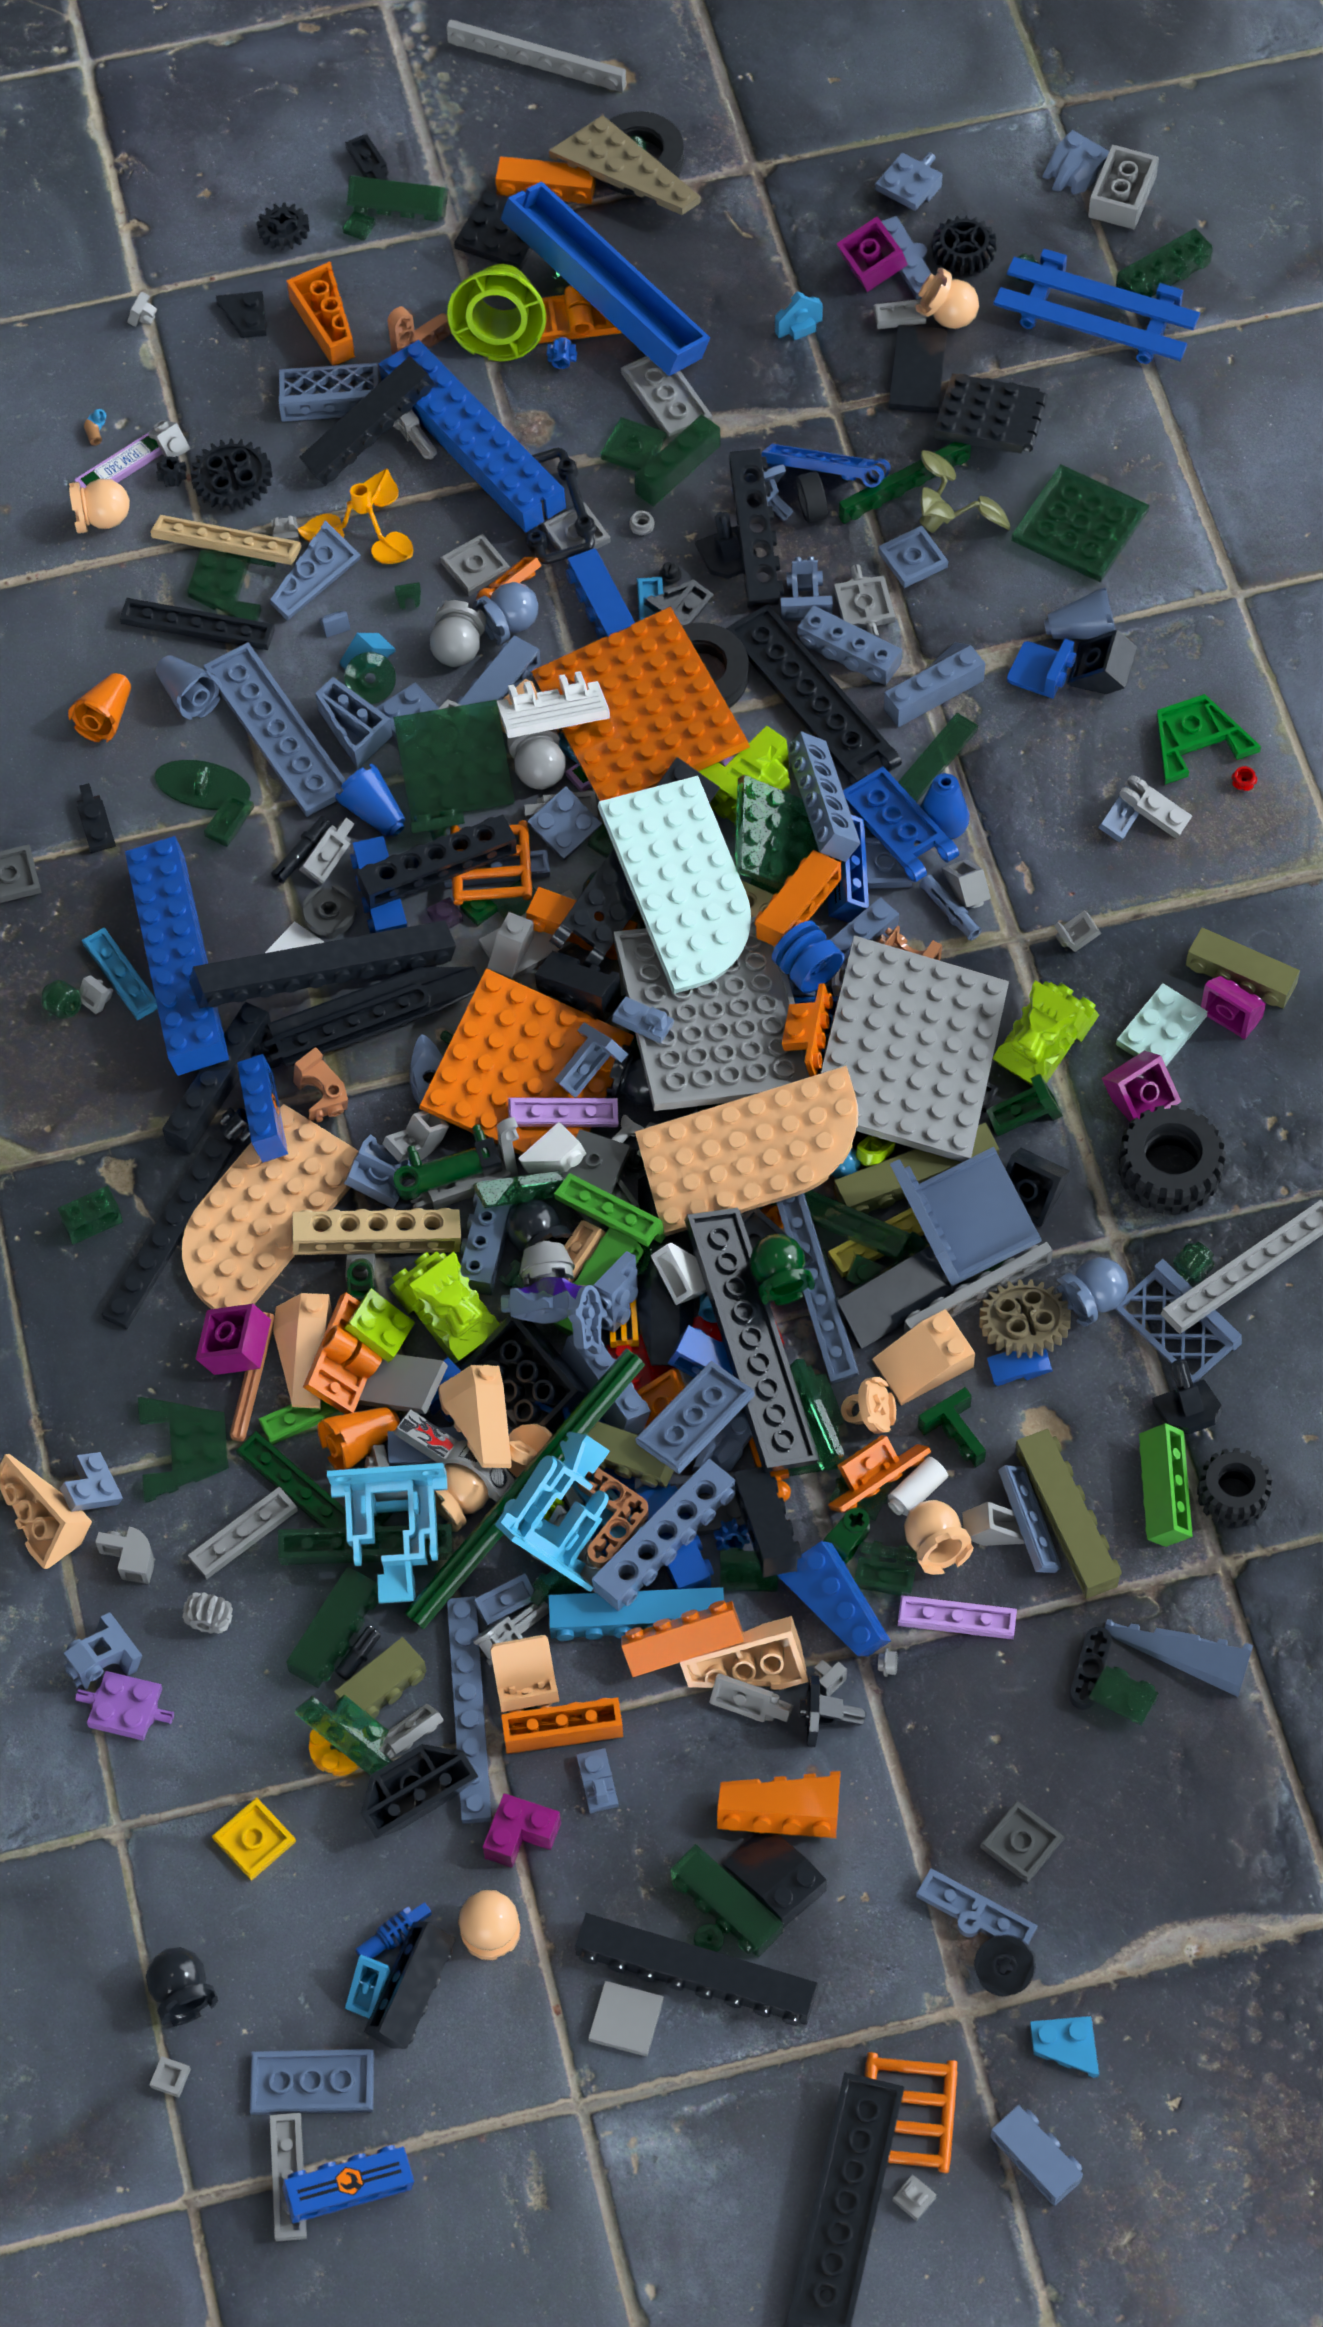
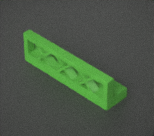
[554,1173,666,1247]

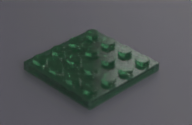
[1011,464,1150,583]
[393,700,515,821]
[735,774,825,902]

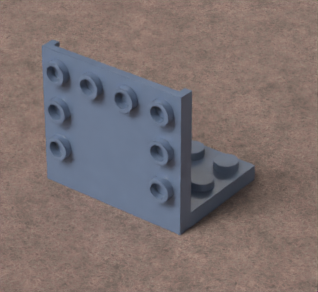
[890,1147,1042,1286]

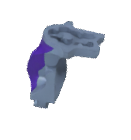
[501,1277,607,1354]

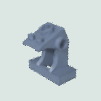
[781,557,833,621]
[64,1612,142,1690]

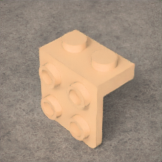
[490,1635,559,1712]

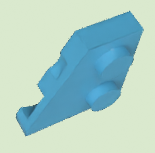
[1030,2016,1099,2078]

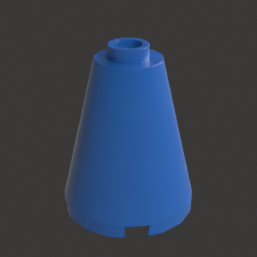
[335,764,406,837]
[920,773,970,840]

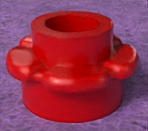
[1231,766,1257,791]

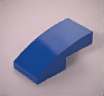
[987,1348,1053,1386]

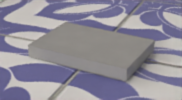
[358,1354,448,1414]

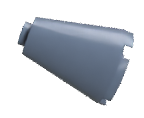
[1044,588,1116,639]
[156,655,222,720]

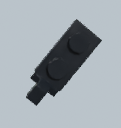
[345,134,389,192]
[77,783,116,853]

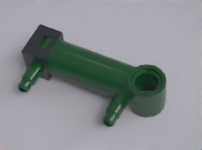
[393,1124,502,1201]

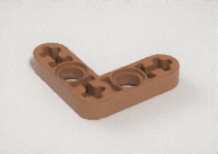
[388,307,452,355]
[577,1468,649,1568]

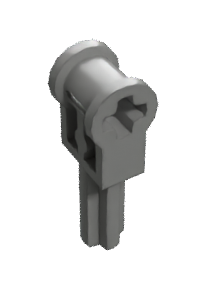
[393,409,437,460]
[473,1599,549,1665]

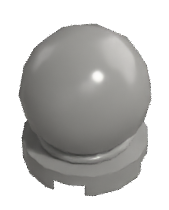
[430,600,487,667]
[507,729,565,790]

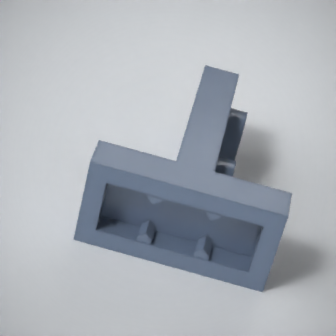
[554,1022,628,1098]

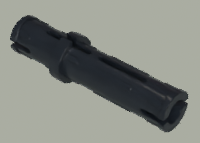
[271,816,333,884]

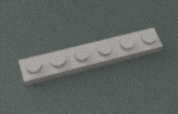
[904,1242,1053,1334]

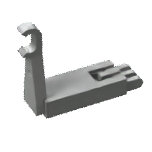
[406,1117,519,1210]

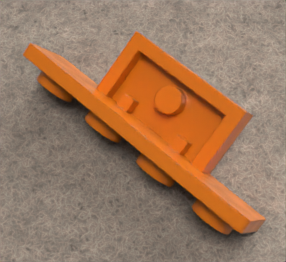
[782,983,833,1077]
[828,1435,931,1513]

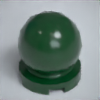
[749,1233,815,1306]

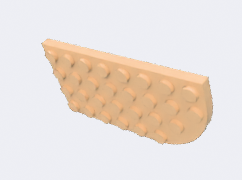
[635,1066,858,1236]
[182,1104,358,1309]

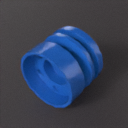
[772,921,845,994]

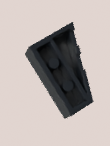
[535,950,622,1022]

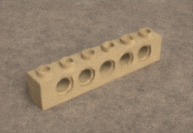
[292,1208,461,1255]

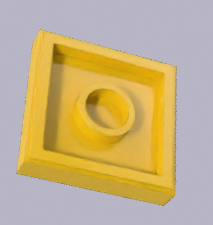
[212,1797,296,1881]

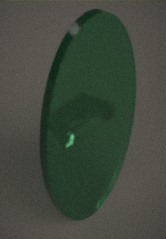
[155,760,251,810]

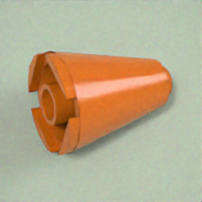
[68,673,131,742]
[317,1407,400,1470]

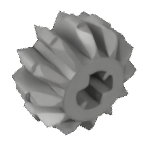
[182,1592,233,1634]

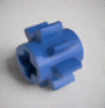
[546,337,577,369]
[713,1518,750,1556]

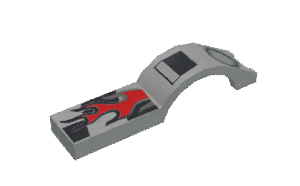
[394,1409,515,1502]

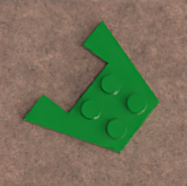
[1156,694,1261,785]

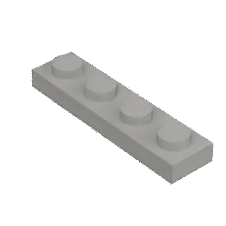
[188,1487,298,1580]
[270,2113,307,2241]

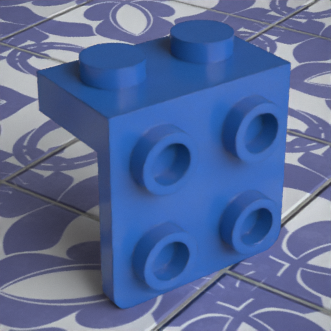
[1007,639,1077,699]

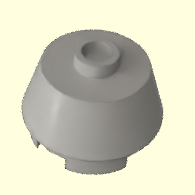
[519,1241,575,1287]

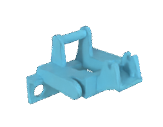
[495,1432,610,1592]
[327,1463,448,1604]

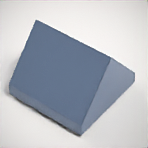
[319,610,351,638]

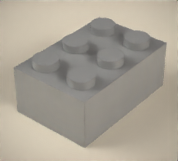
[1088,144,1159,230]

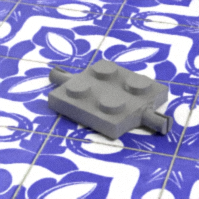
[834,564,895,637]

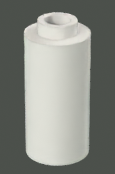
[888,1457,948,1516]

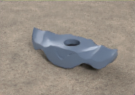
[409,1034,443,1111]

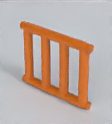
[450,820,532,905]
[864,2052,958,2173]

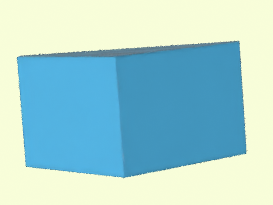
[340,633,396,681]
[345,1955,390,2018]

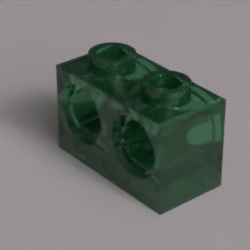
[57,1185,123,1245]

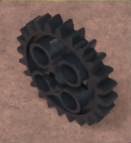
[190,438,273,511]

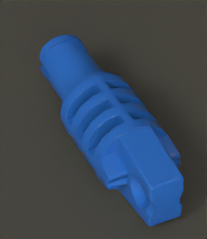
[355,1902,432,1959]

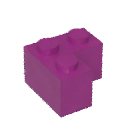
[483,1793,561,1868]

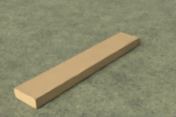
[151,515,301,565]

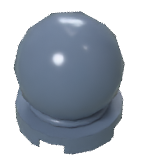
[473,582,538,646]
[1056,1257,1129,1327]

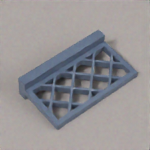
[279,363,379,422]
[1115,1259,1242,1383]

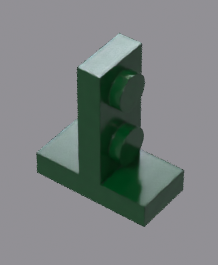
[986,1074,1063,1136]
[918,1387,986,1468]

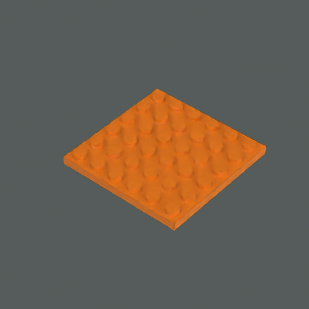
[419,968,634,1173]

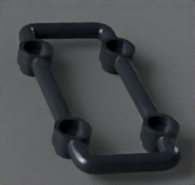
[526,448,596,564]

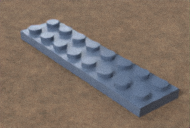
[203,643,346,817]

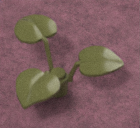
[919,450,1011,533]

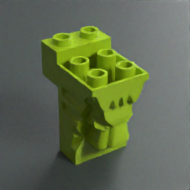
[698,726,791,837]
[992,980,1099,1087]
[389,1251,500,1364]

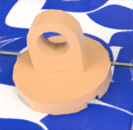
[841,1377,896,1434]
[508,1424,553,1477]

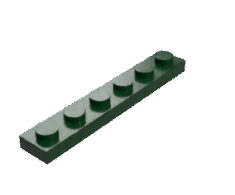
[839,442,971,524]

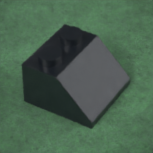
[1067,629,1137,694]
[1005,1147,1070,1226]

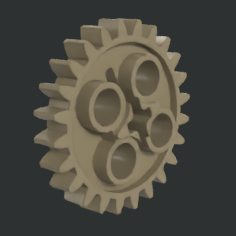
[980,1279,1071,1358]

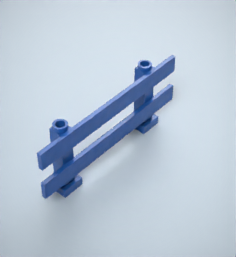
[994,249,1200,364]

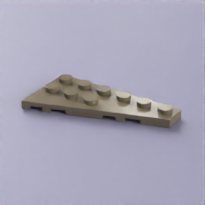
[549,115,700,215]

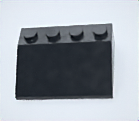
[459,1314,590,1435]

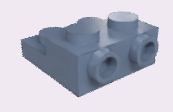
[593,1251,638,1333]

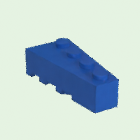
[777,1541,891,1657]

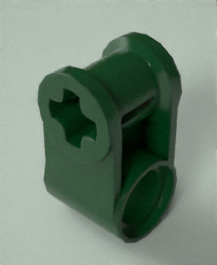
[347,1258,376,1302]
[823,1508,870,1565]

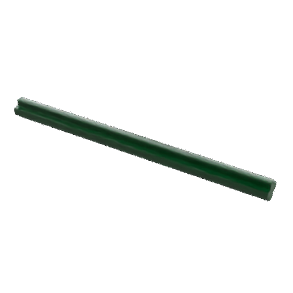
[404,1348,645,1630]

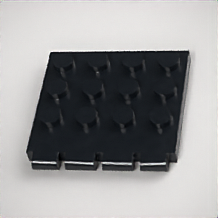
[933,373,1048,454]

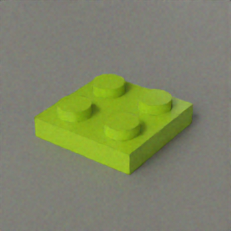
[344,1288,415,1363]

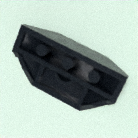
[361,1744,479,1839]

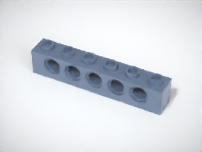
[788,731,860,862]
[592,1459,735,1611]

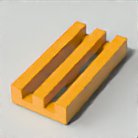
[610,1299,639,1348]

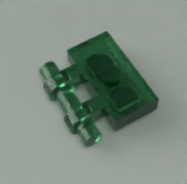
[855,1540,918,1596]

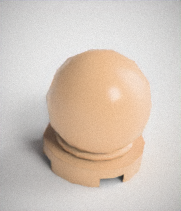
[915,268,979,329]
[69,478,130,534]
[435,1463,489,1532]
[904,1500,973,1575]
[458,1890,520,1960]

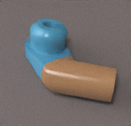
[84,409,107,446]

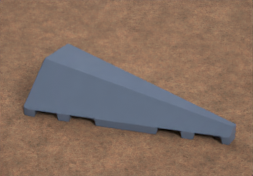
[1105,1619,1253,1697]

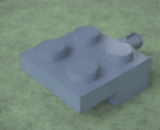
[875,152,942,211]

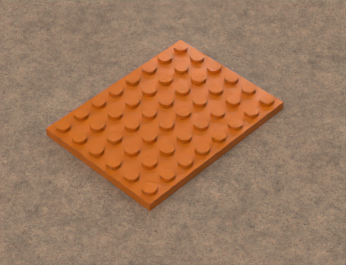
[531,607,750,801]

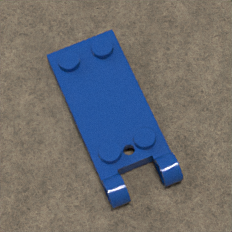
[761,444,891,487]
[843,766,959,883]

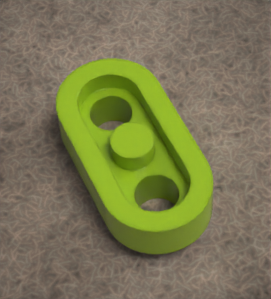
[856,1135,895,1166]

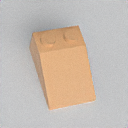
[872,1309,975,1405]

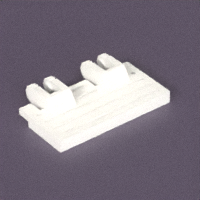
[496,671,610,738]

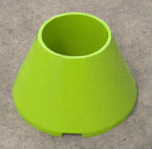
[447,264,546,361]

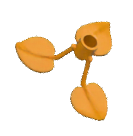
[298,468,414,564]

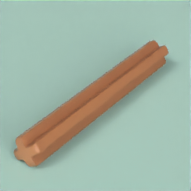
[230,1312,275,1442]

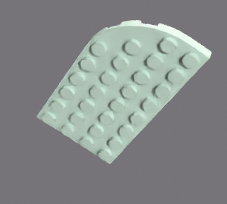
[598,776,751,994]

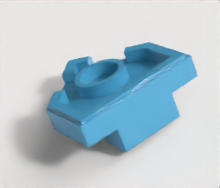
[775,292,823,341]

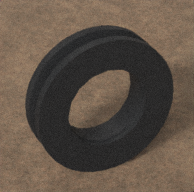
[599,111,684,196]
[682,623,748,708]

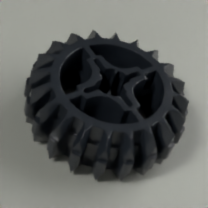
[931,215,997,277]

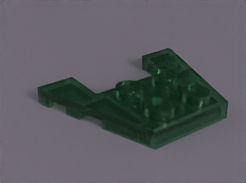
[187,549,277,621]
[138,1397,229,1503]

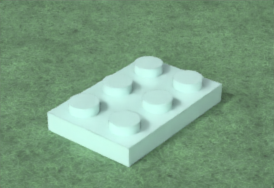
[1116,984,1208,1066]

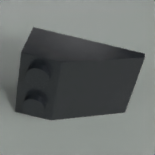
[722,1832,827,1929]

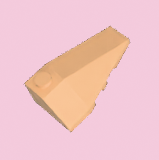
[273,1293,332,1408]
[438,1365,511,1468]
[0,1454,92,1569]
[680,1616,809,1690]

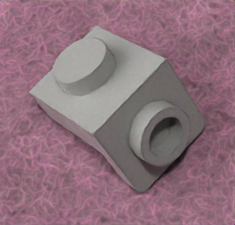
[148,420,190,457]
[1054,910,1101,952]

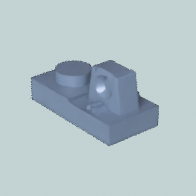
[612,996,674,1044]
[577,1748,619,1813]

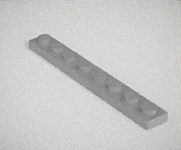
[447,19,626,93]
[1161,1200,1323,1334]

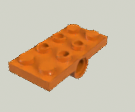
[538,285,622,344]
[303,1293,382,1414]

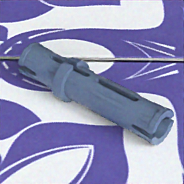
[919,875,982,941]

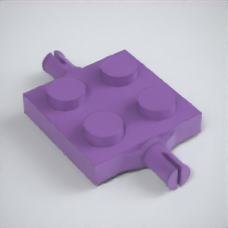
[76,1671,174,1741]

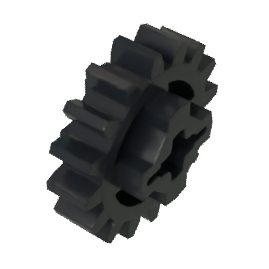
[257,202,310,251]

